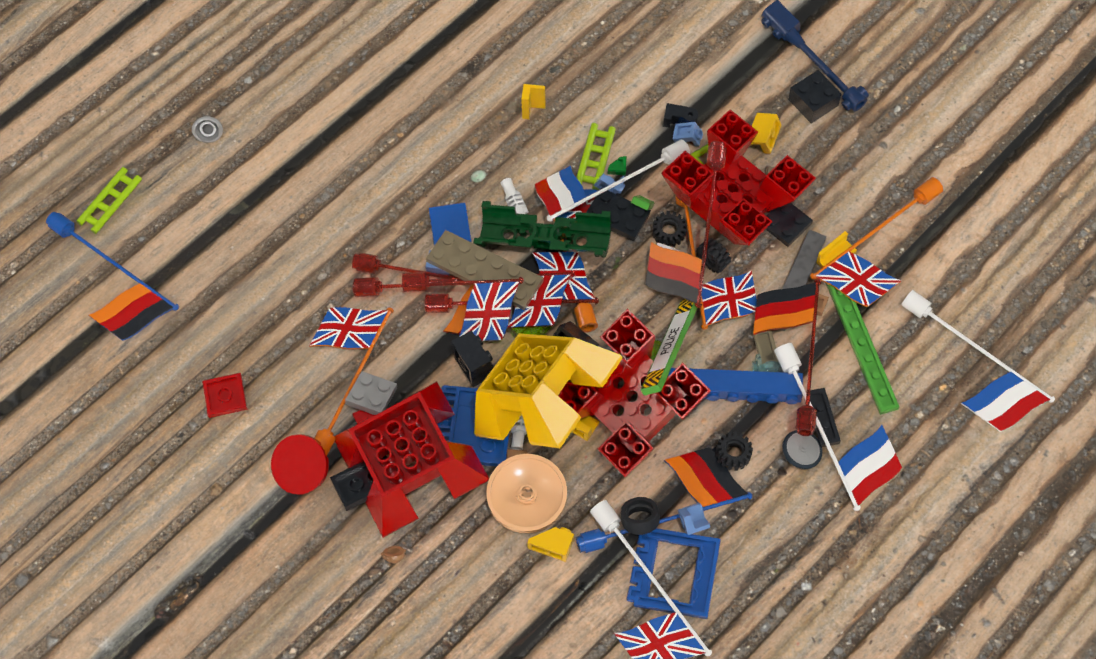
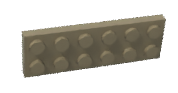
[426,230,544,311]

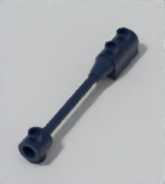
[761,0,869,112]

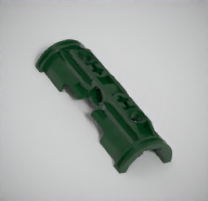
[473,201,612,258]

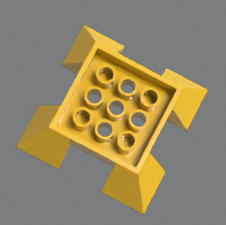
[474,333,623,449]

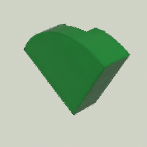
[608,156,627,175]

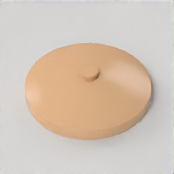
[486,454,567,533]

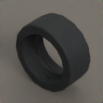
[620,497,660,535]

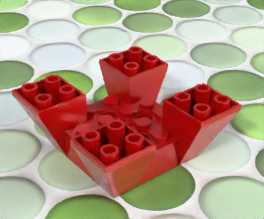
[661,109,816,246]
[558,308,711,477]
[334,381,489,538]

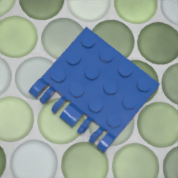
[438,385,510,466]

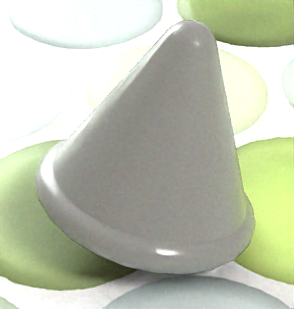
[192,115,223,143]

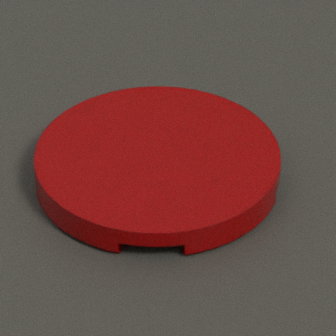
[271,434,329,494]

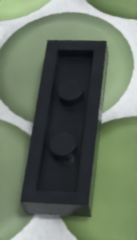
[806,388,841,448]

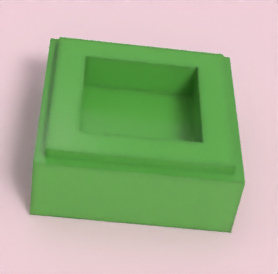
[631,195,655,210]

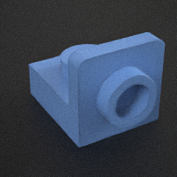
[673,122,703,146]
[594,173,625,194]

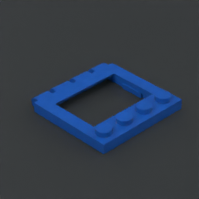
[627,528,721,619]

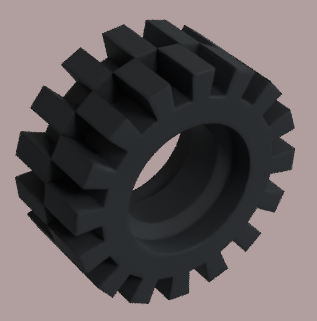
[652,211,687,247]
[696,238,731,273]
[715,432,753,471]

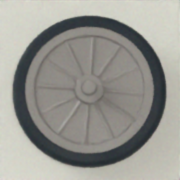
[782,430,823,469]

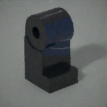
[663,103,698,128]

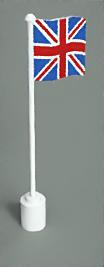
[590,500,712,659]

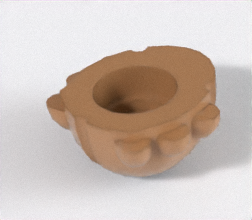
[381,546,406,564]

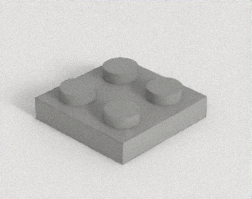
[345,371,397,415]

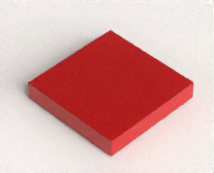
[202,373,248,418]

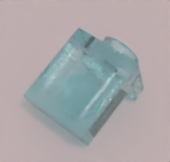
[752,354,782,372]

